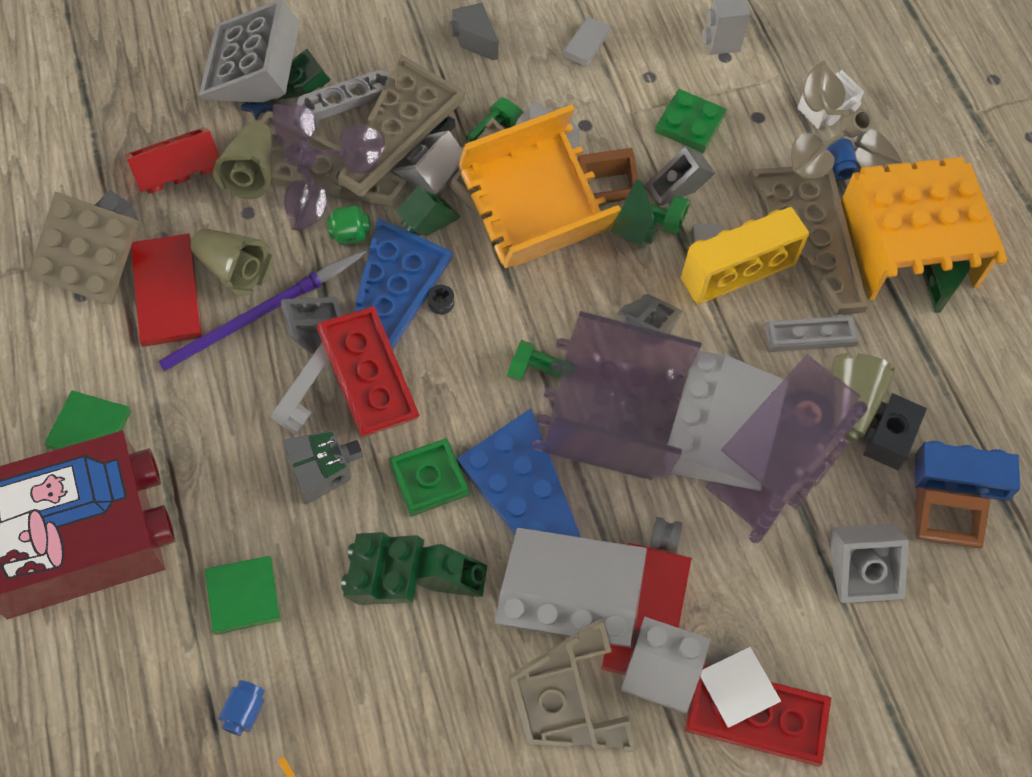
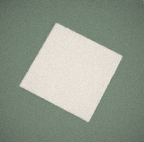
[700,647,781,728]

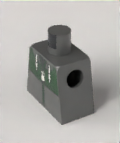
[283,430,364,504]

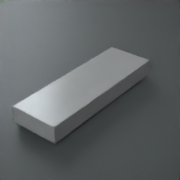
[765,316,859,352]

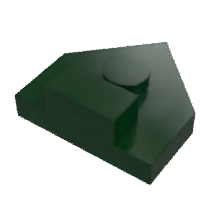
[278,49,331,100]

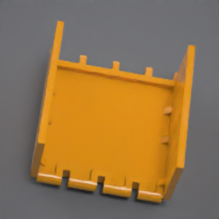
[459,104,621,268]
[841,157,1007,300]

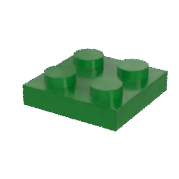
[655,88,727,153]

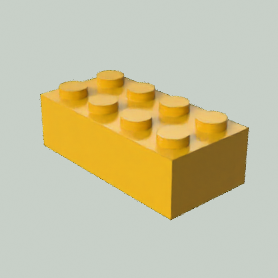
[680,207,809,305]

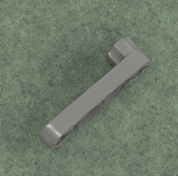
[295,70,390,131]
[270,342,329,435]

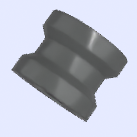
[650,517,682,553]

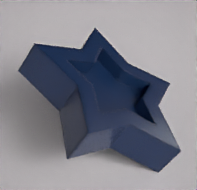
[241,101,273,120]

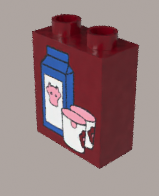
[0,430,175,620]

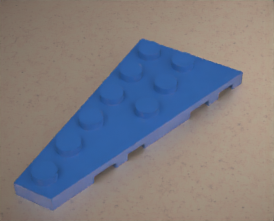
[355,217,453,350]
[457,408,581,538]

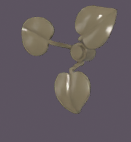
[791,61,902,180]

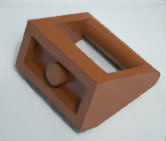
[577,148,638,203]
[916,486,990,548]

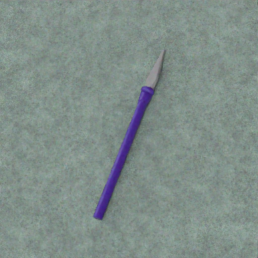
[158,250,367,371]

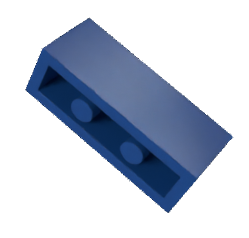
[915,441,1020,501]

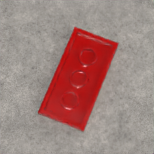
[131,233,202,347]
[316,306,420,438]
[601,543,692,675]
[684,664,832,767]

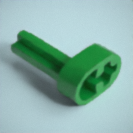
[466,97,524,142]
[651,195,690,235]
[507,339,576,382]

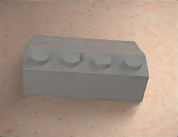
[198,0,300,102]
[664,350,788,491]
[495,528,647,648]

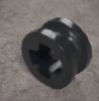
[428,285,455,315]

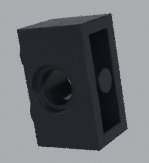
[863,393,927,471]

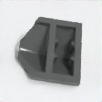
[617,294,682,341]
[281,297,342,354]

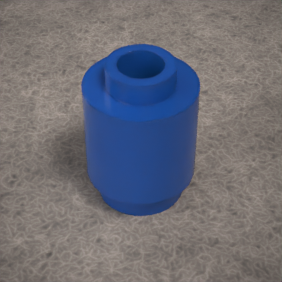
[827,138,858,180]
[218,680,265,736]

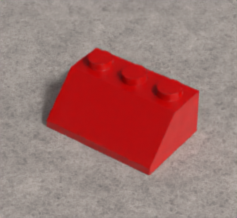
[124,127,219,194]

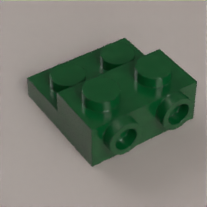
[341,532,425,605]

